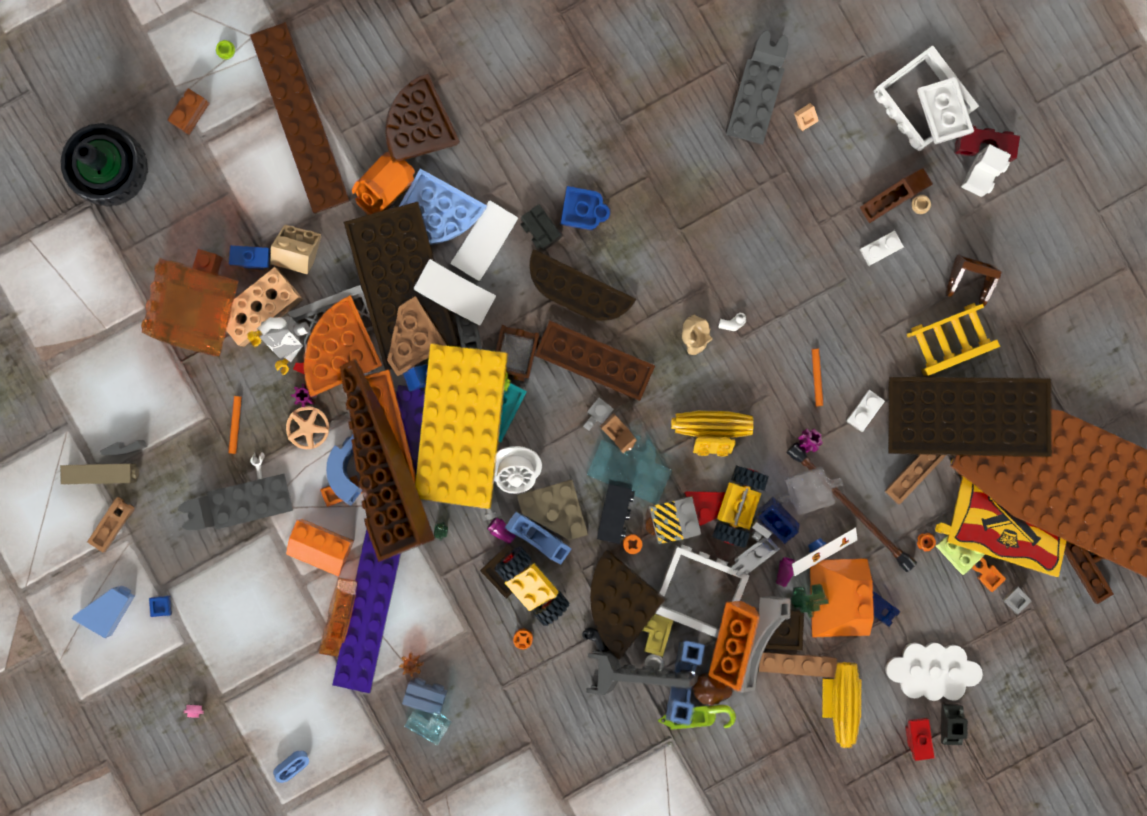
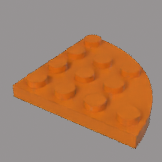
[304,295,382,397]

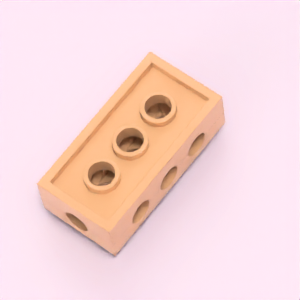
[214,267,303,347]

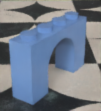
[665,641,704,725]

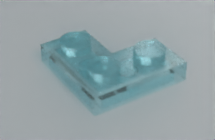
[404,712,451,746]

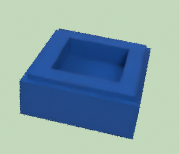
[149,596,172,617]

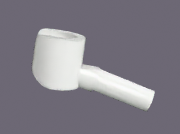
[251,452,265,480]

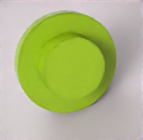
[216,40,235,60]

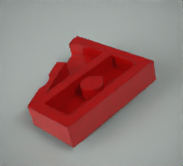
[684,491,726,526]

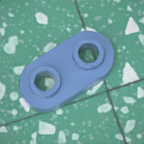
[273,751,309,783]

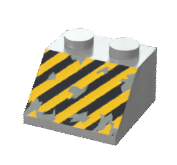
[649,497,701,544]

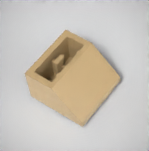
[271,225,321,274]

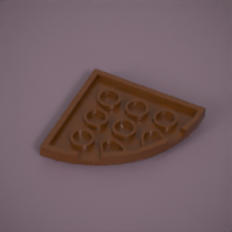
[386,74,460,163]

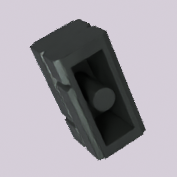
[520,204,562,251]

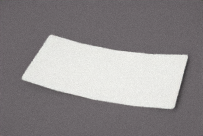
[451,201,518,281]
[414,259,496,325]

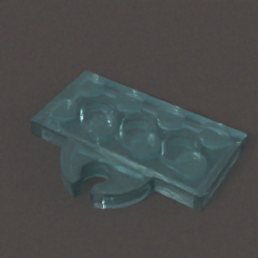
[587,436,672,504]

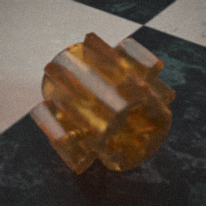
[399,652,424,678]

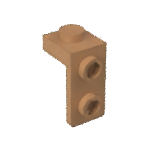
[600,413,637,453]

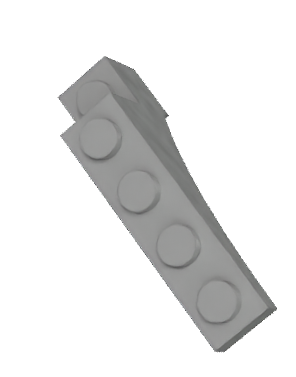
[738,596,791,693]

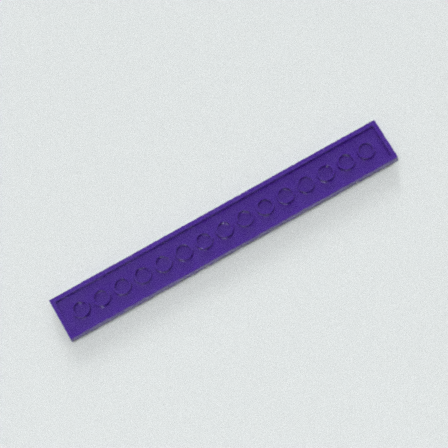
[332,385,425,693]

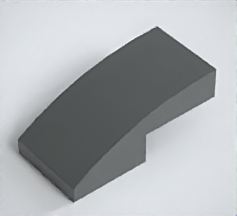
[100,440,147,455]

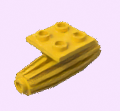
[671,411,753,457]
[822,662,862,748]

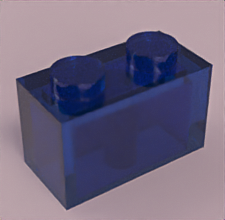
[758,497,800,544]

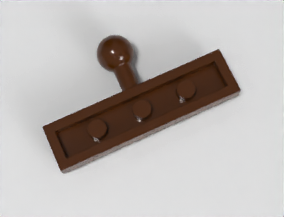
[1064,541,1114,604]

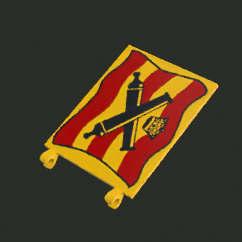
[935,459,1066,577]

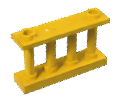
[906,303,1000,376]

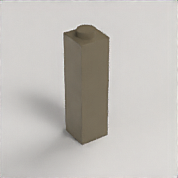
[60,463,139,485]

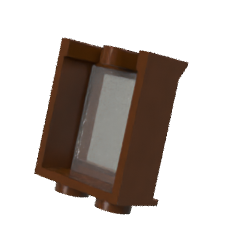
[496,325,540,382]

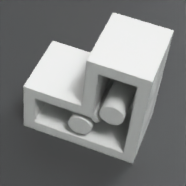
[961,145,1010,197]

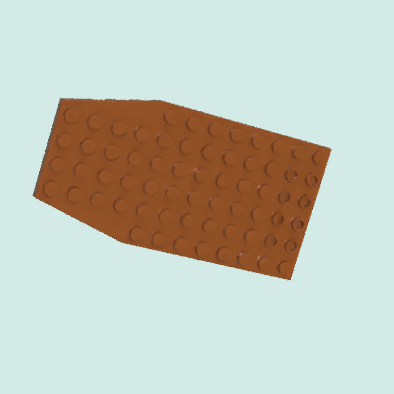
[950,409,1147,578]

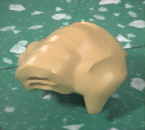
[682,315,713,355]

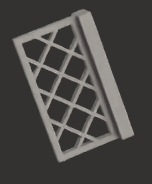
[288,285,373,350]

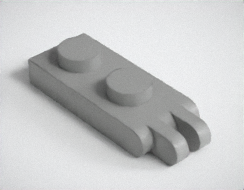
[731,537,780,577]

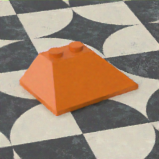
[809,558,874,637]

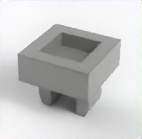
[751,516,773,541]
[1002,586,1032,614]

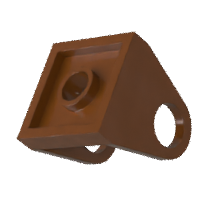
[946,254,1002,306]

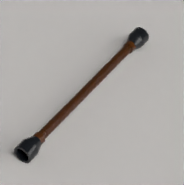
[786,442,917,572]

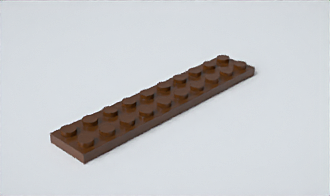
[250,22,350,214]

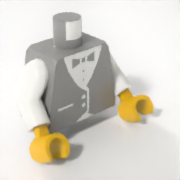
[247,316,310,375]

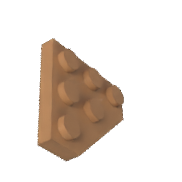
[387,296,447,376]

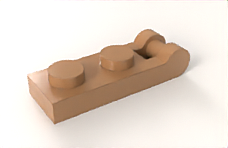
[87,497,135,553]

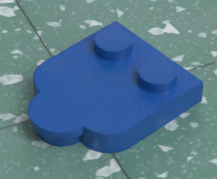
[560,186,610,230]

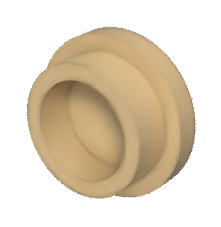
[911,195,931,214]

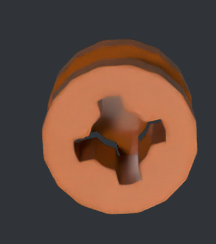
[623,534,642,554]
[513,628,533,650]

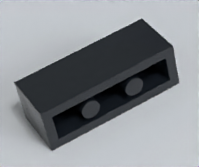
[597,480,635,544]

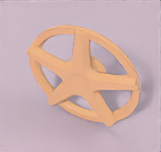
[286,406,329,449]

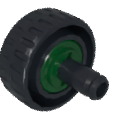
[60,123,148,207]

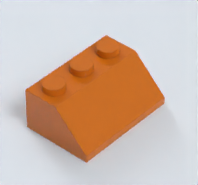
[286,519,354,576]

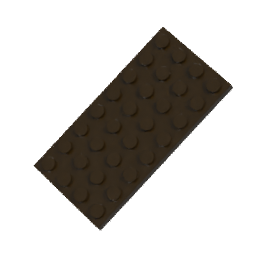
[344,201,459,371]
[888,377,1052,457]

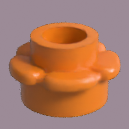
[917,532,936,551]

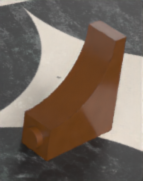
[860,168,933,223]

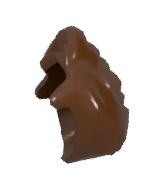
[692,672,732,706]

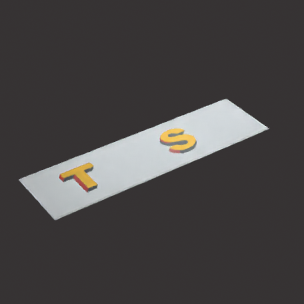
[792,528,857,576]

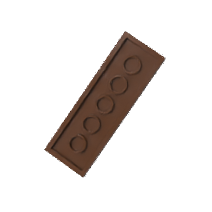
[535,321,655,401]

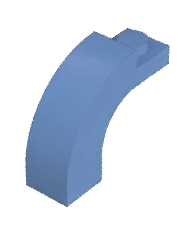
[326,435,362,506]
[505,512,571,565]

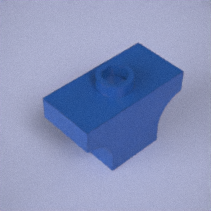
[229,245,271,270]
[403,364,428,391]

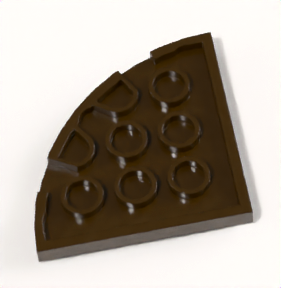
[590,550,667,660]

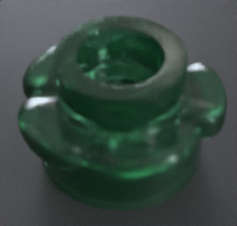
[434,522,448,541]

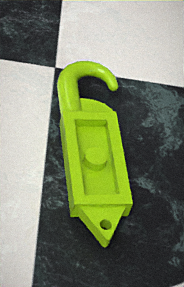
[658,705,736,730]

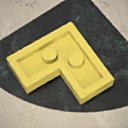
[643,614,673,657]

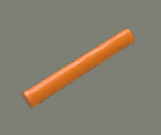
[811,349,823,406]
[228,396,242,454]

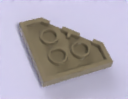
[517,479,588,540]

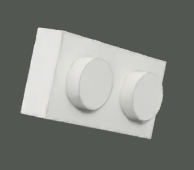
[860,231,904,266]
[846,390,885,432]

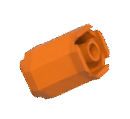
[352,152,415,215]

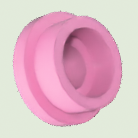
[184,705,204,718]

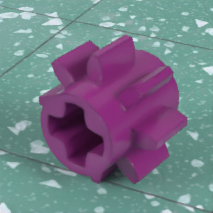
[291,383,317,408]
[798,428,823,453]

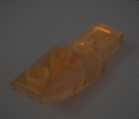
[318,577,357,657]

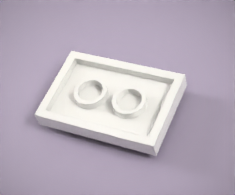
[917,77,974,144]

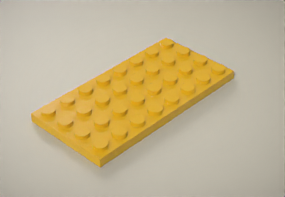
[415,344,508,509]

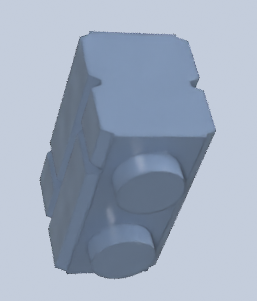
[402,678,447,716]

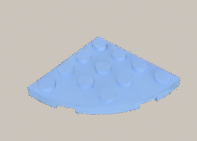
[399,169,487,245]

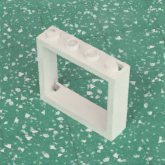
[873,45,979,151]
[656,544,750,638]

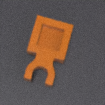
[972,557,1006,592]

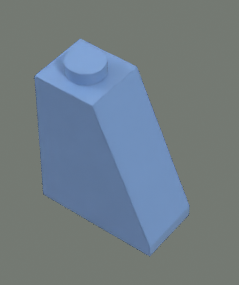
[72,586,135,638]

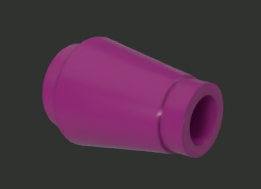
[487,517,516,544]
[776,557,797,587]

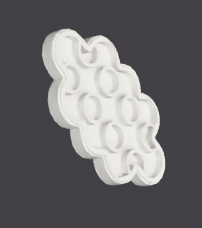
[885,642,983,701]

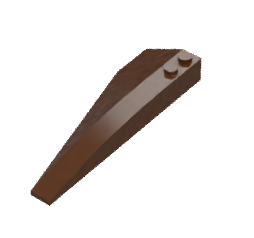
[340,359,435,562]

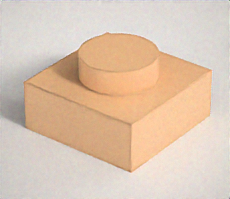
[794,103,819,131]

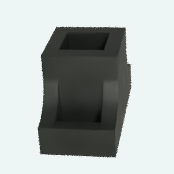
[941,704,968,745]

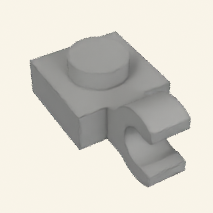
[583,398,614,431]

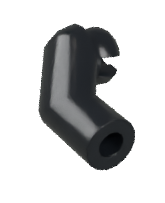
[582,627,607,651]

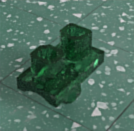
[790,584,829,618]

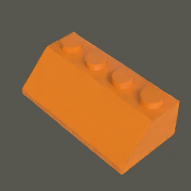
[708,601,759,691]

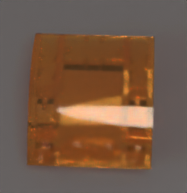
[141,258,238,357]

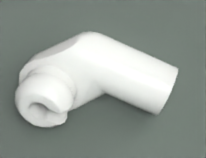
[718,313,746,331]

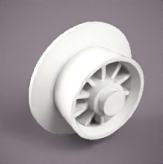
[494,446,542,494]

